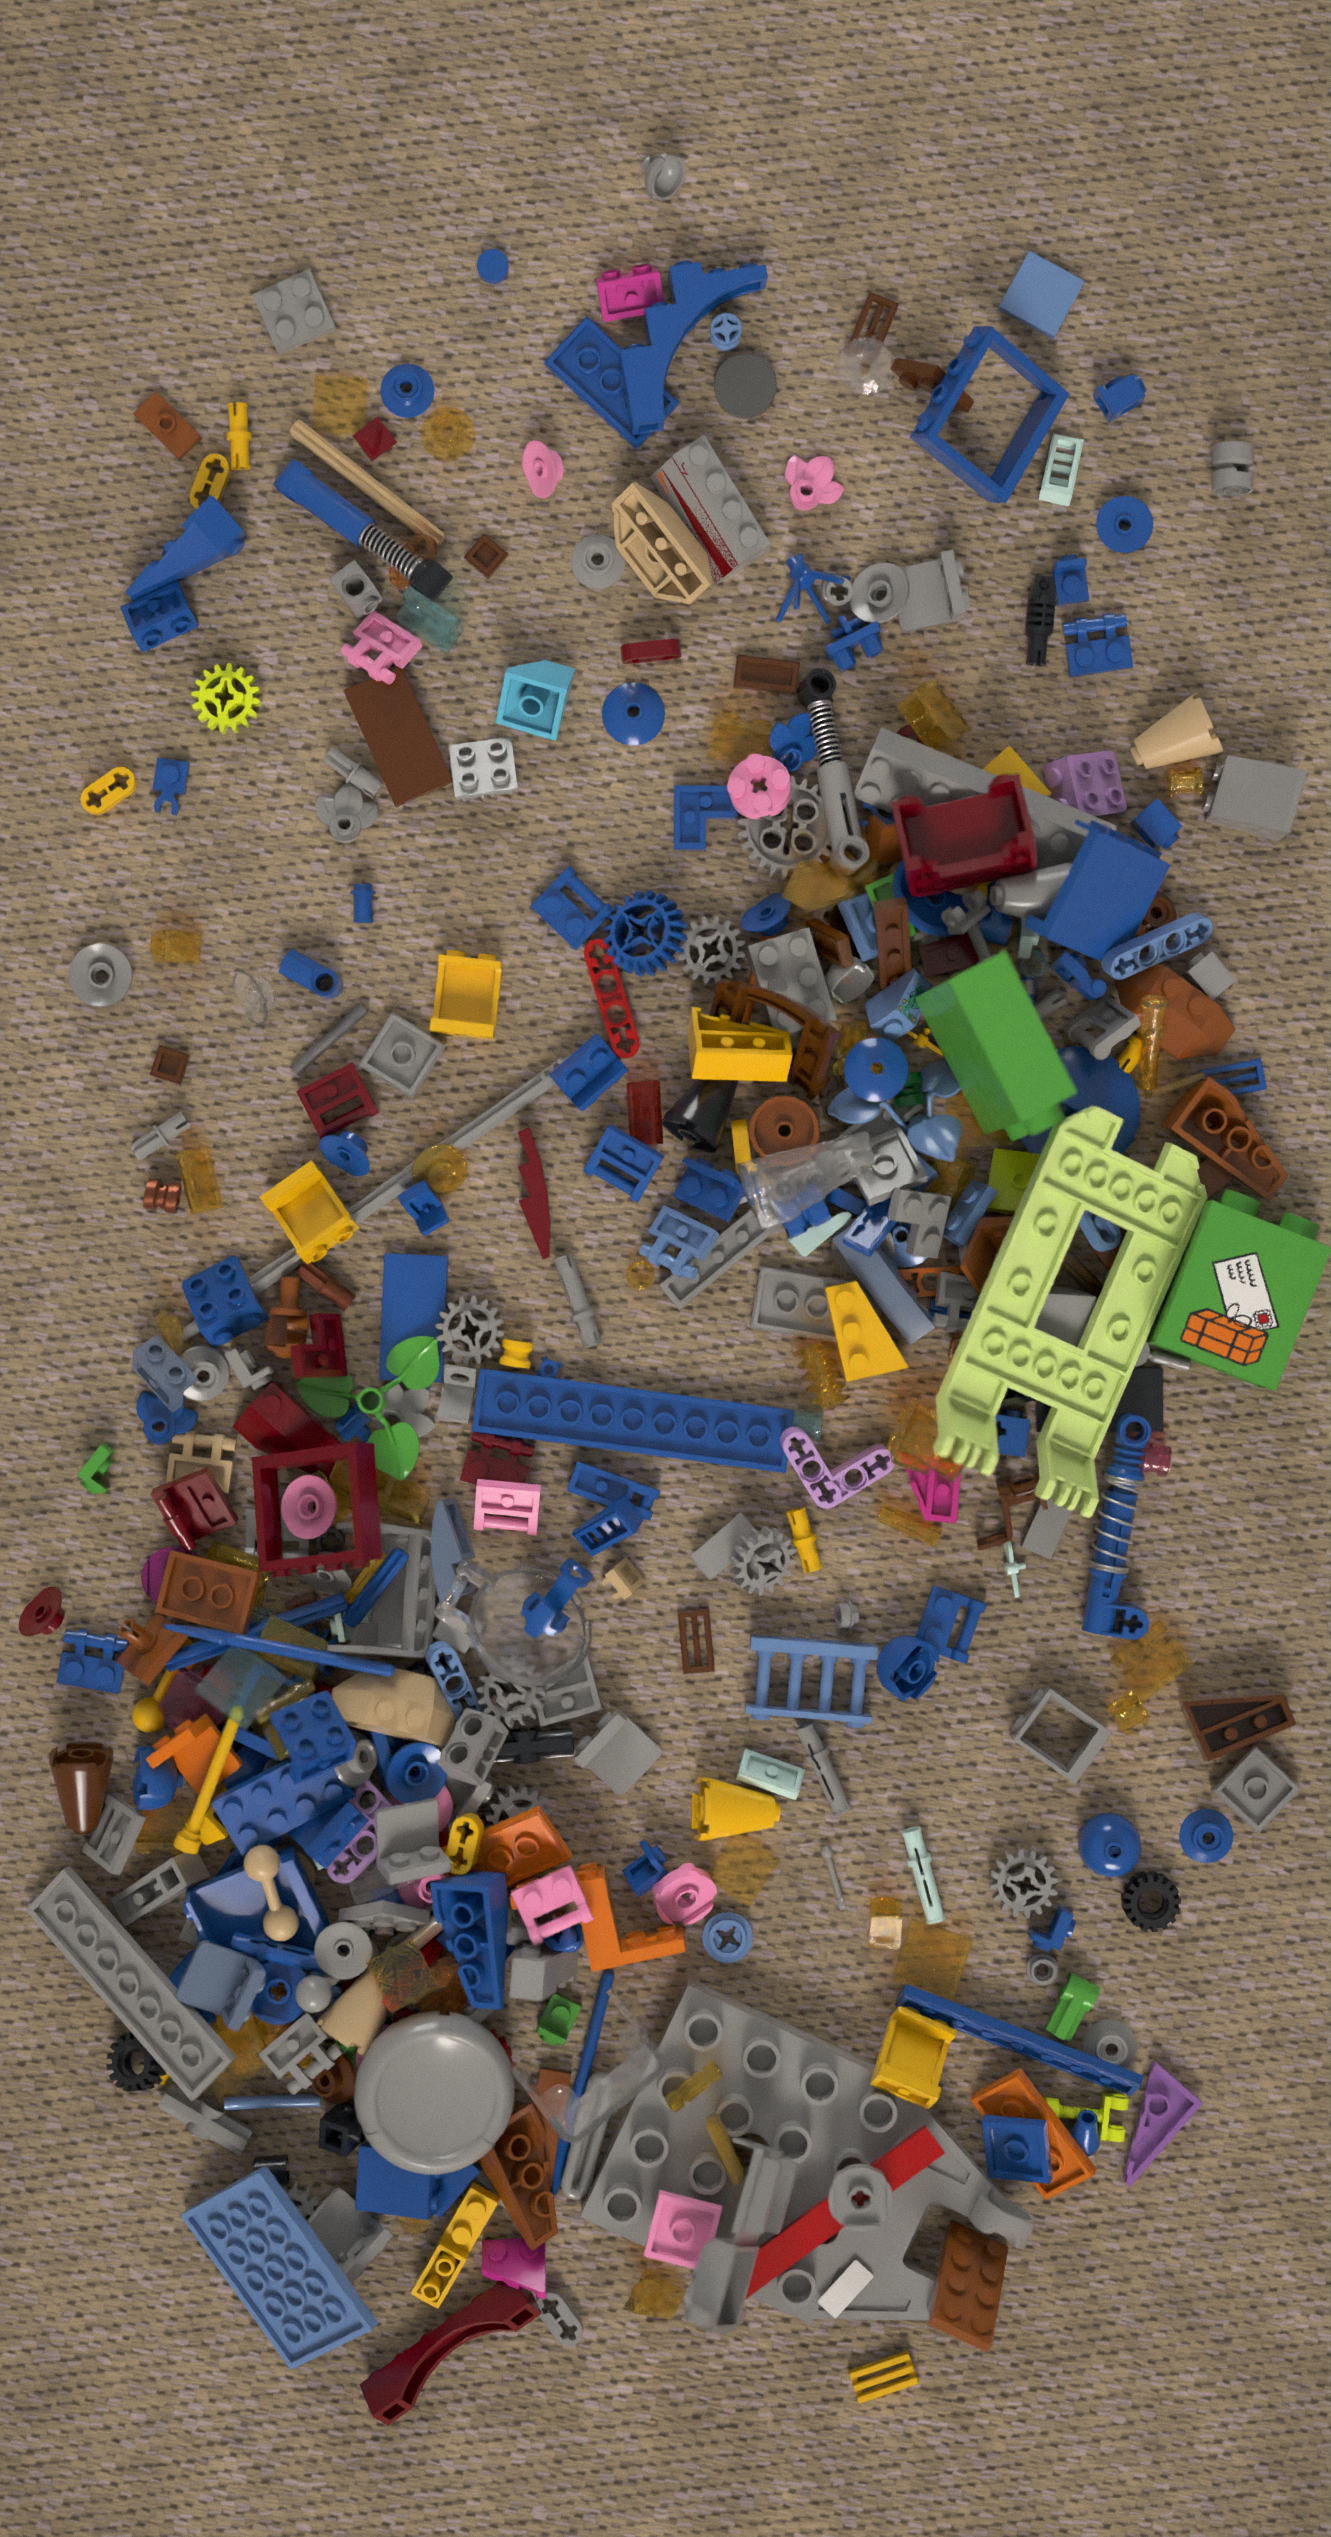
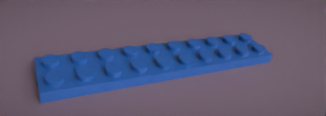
[472,1368,794,1473]

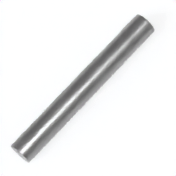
[290,1003,369,1075]

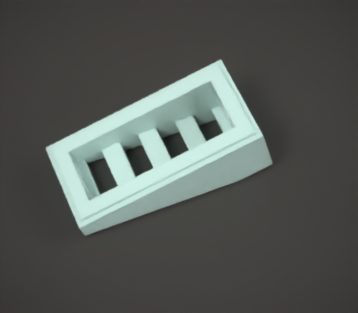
[1039,433,1084,506]
[787,1211,852,1257]

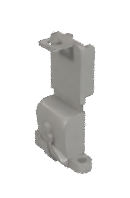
[683,2137,798,2334]

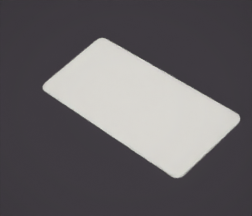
[818,2260,873,2318]

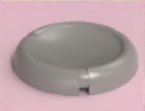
[354,2011,515,2175]

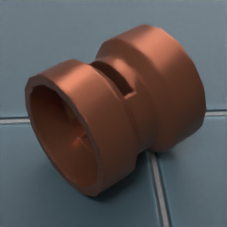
[143,1178,182,1214]

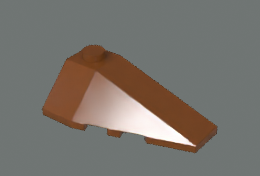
[1161,1076,1288,1201]
[478,2102,558,2250]

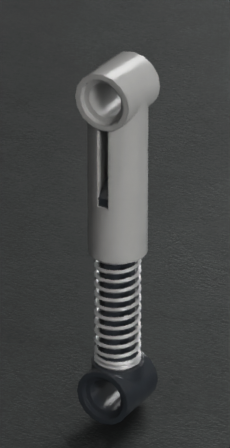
[797,668,869,876]

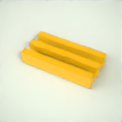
[848,2350,919,2404]

